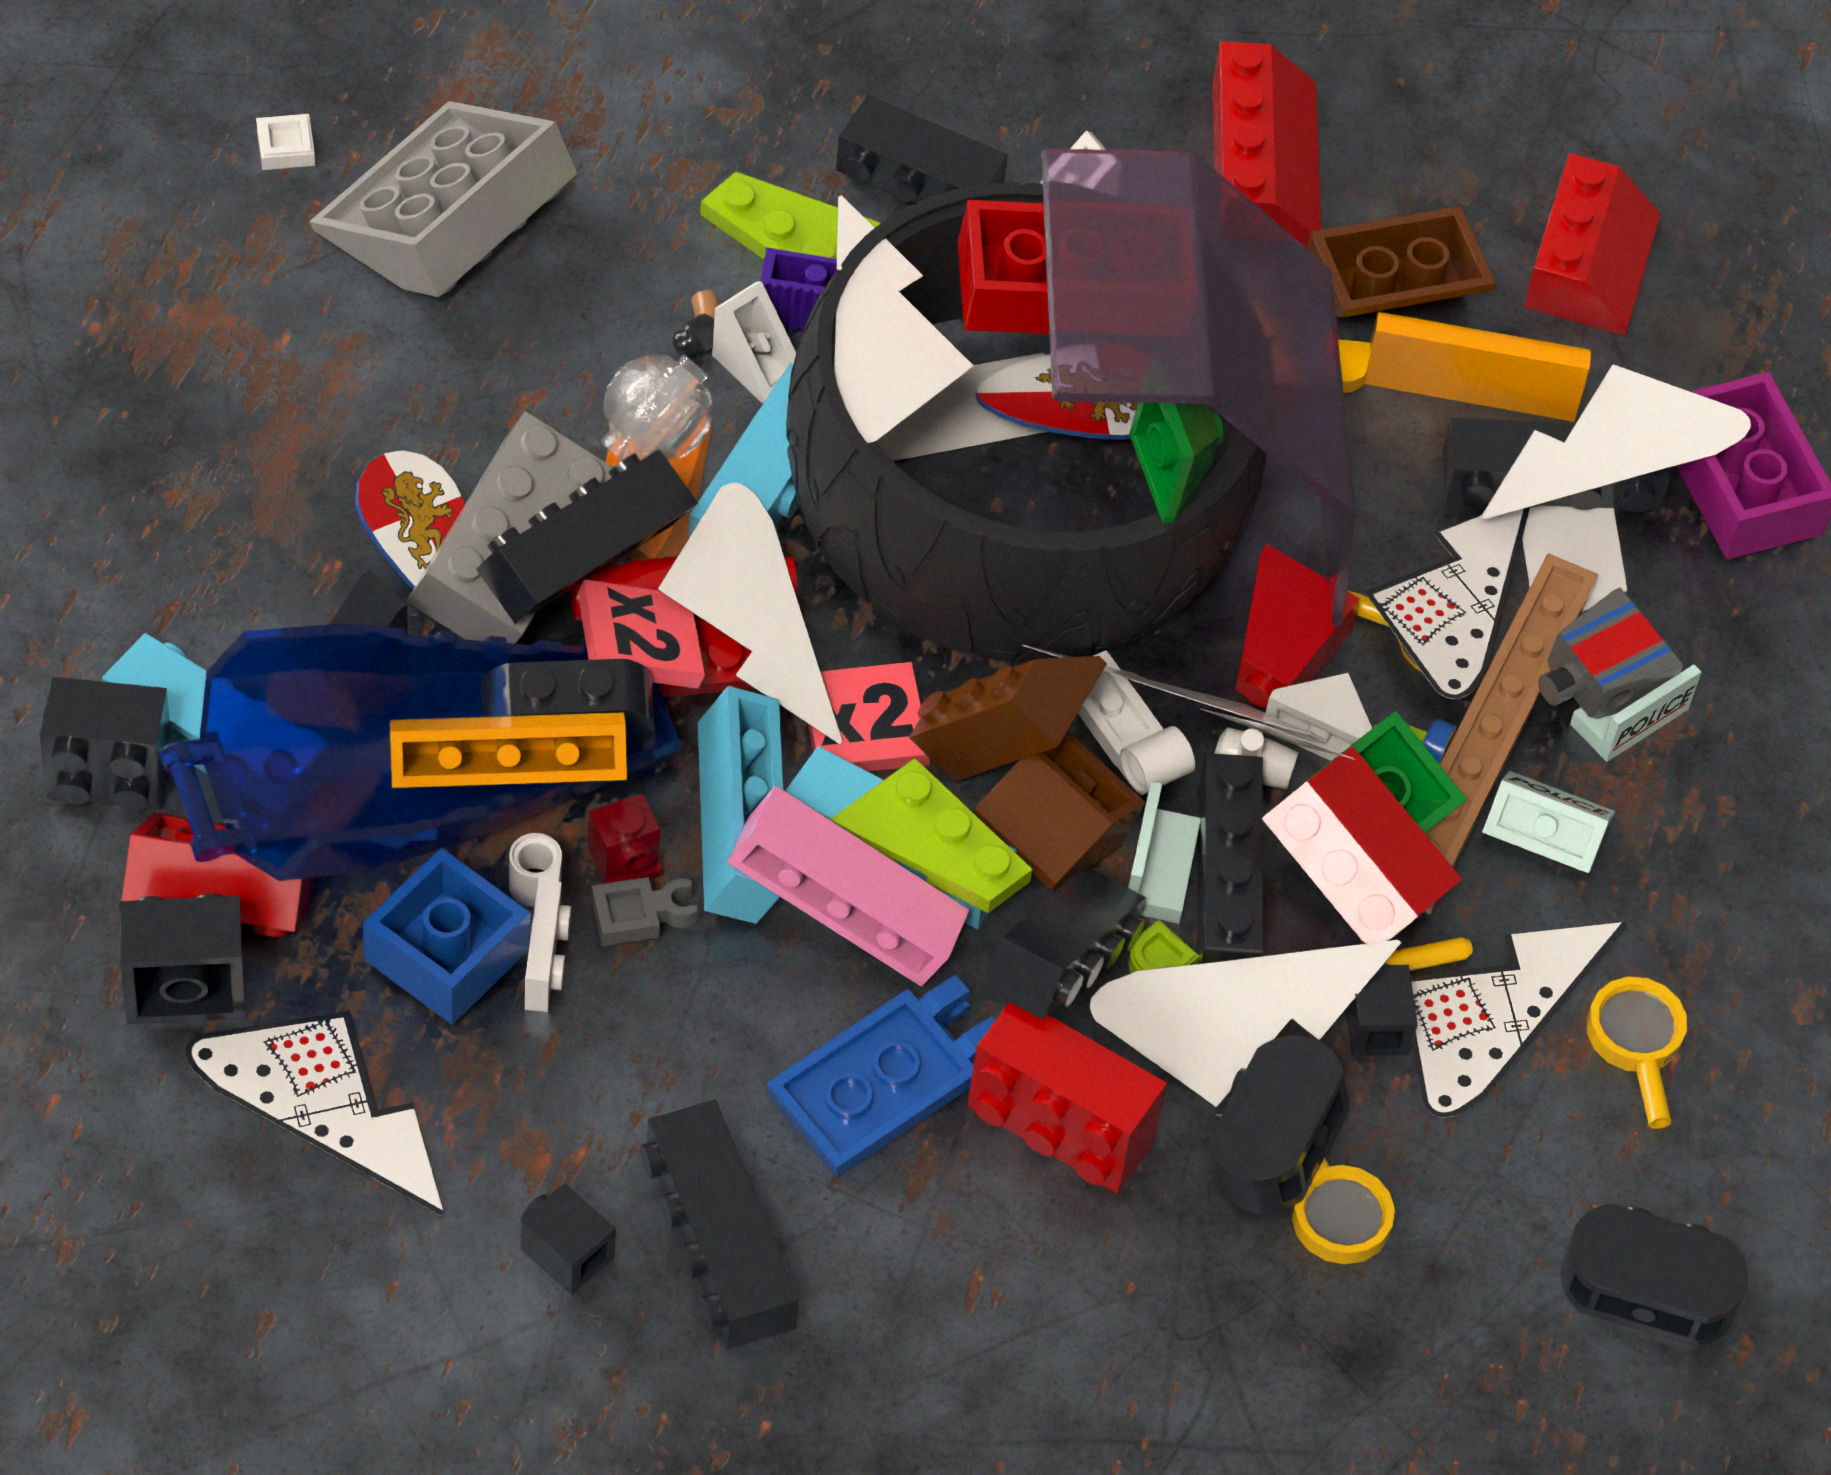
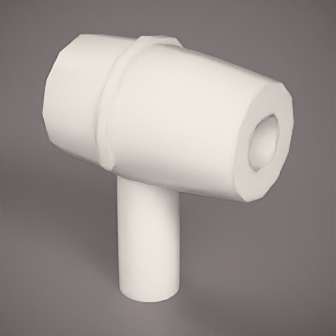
[1214,727,1299,789]

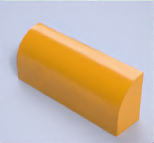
[1364,312,1591,422]
[390,712,627,788]

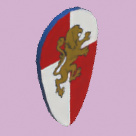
[976,346,1153,440]
[355,450,465,590]

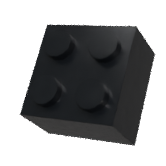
[39,676,172,810]
[119,893,246,1024]

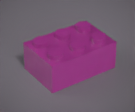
[1676,372,1831,560]

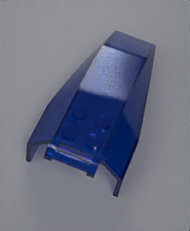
[159,623,683,881]

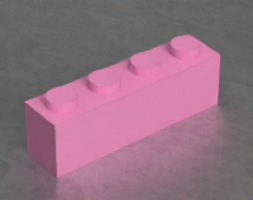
[727,785,969,987]

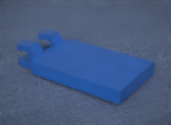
[766,975,995,1178]

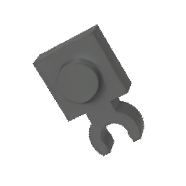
[591,877,698,946]

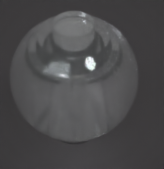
[600,354,713,462]

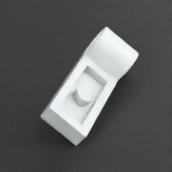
[1078,650,1195,795]
[509,833,571,1012]

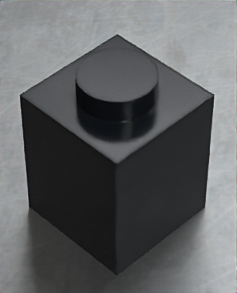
[1345,963,1418,1056]
[521,1183,616,1295]

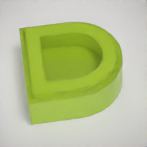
[1128,920,1199,973]

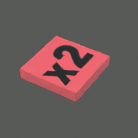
[578,579,705,689]
[808,662,930,772]

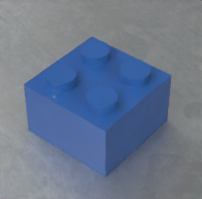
[363,847,530,1025]

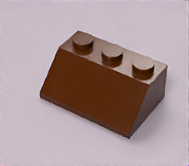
[1303,206,1496,317]
[909,656,1107,782]

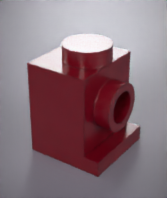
[587,793,663,883]

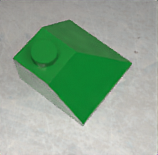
[1129,364,1223,524]
[1295,710,1467,833]

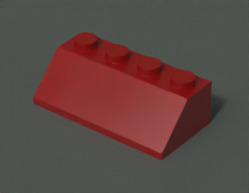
[1213,41,1321,247]

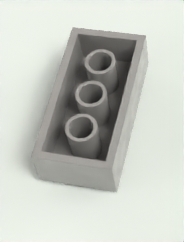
[406,411,613,662]

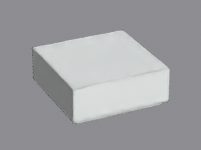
[256,114,315,170]

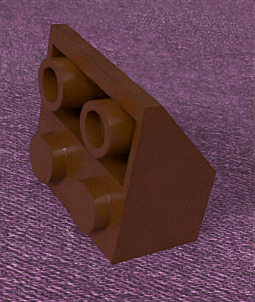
[972,731,1146,891]

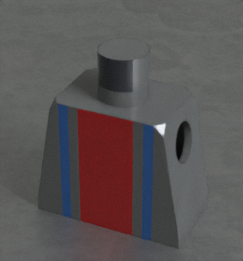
[1538,587,1683,719]

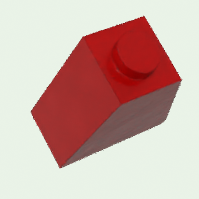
[1235,544,1360,708]

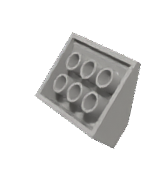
[309,101,578,297]

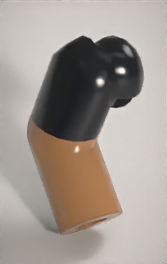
[672,290,719,358]

